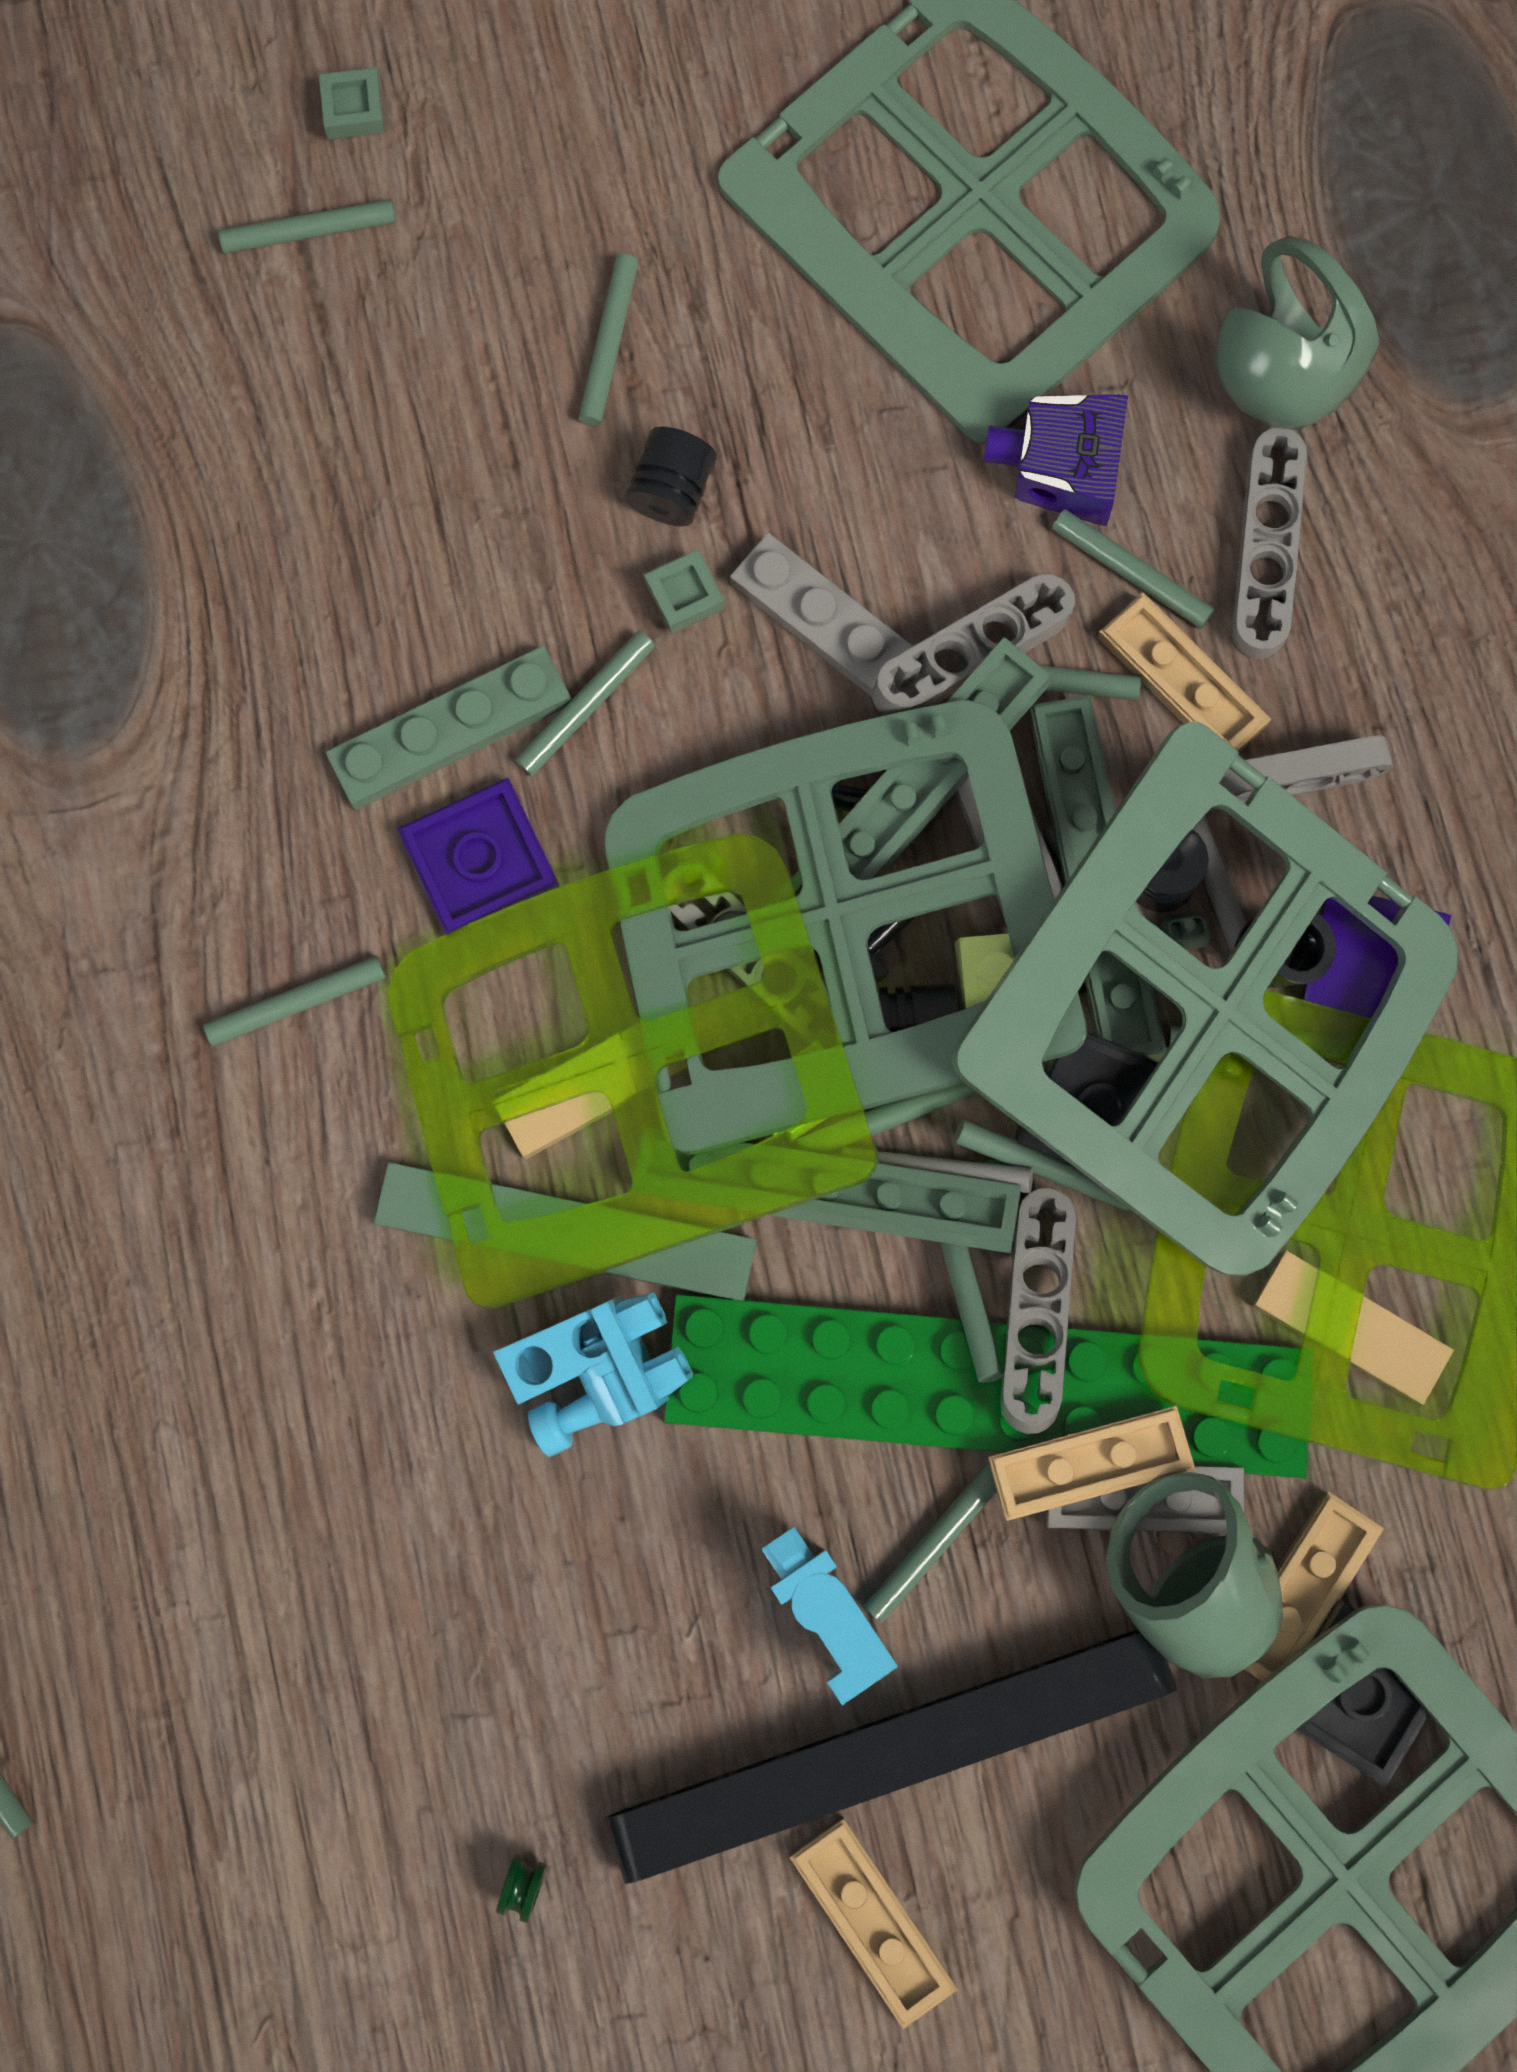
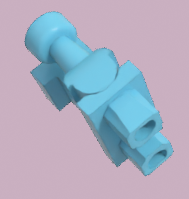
[493,1292,693,1457]
[762,1527,898,1705]

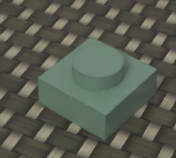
[319,67,386,139]
[644,549,725,634]

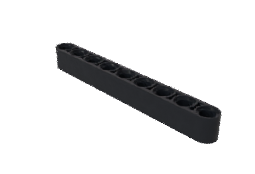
[604,1629,1177,1884]

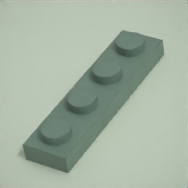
[325,645,571,811]

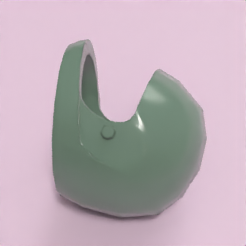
[1214,236,1379,430]
[1106,1472,1283,1678]

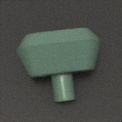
[1160,912,1211,950]

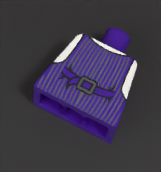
[984,394,1128,526]

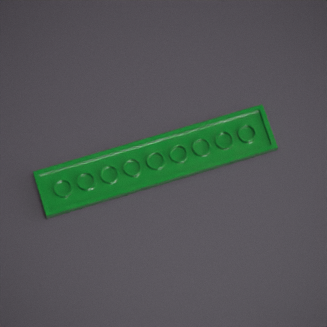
[664,1295,1313,1479]

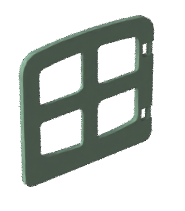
[718,0,1221,444]
[605,700,1087,1155]
[952,722,1458,1275]
[1074,1604,1517,2072]

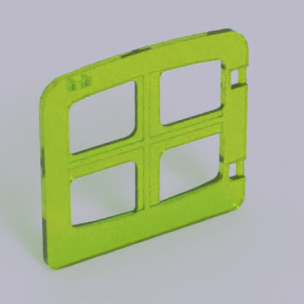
[389,834,878,1309]
[1138,991,1517,1490]

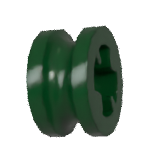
[496,1854,547,1923]

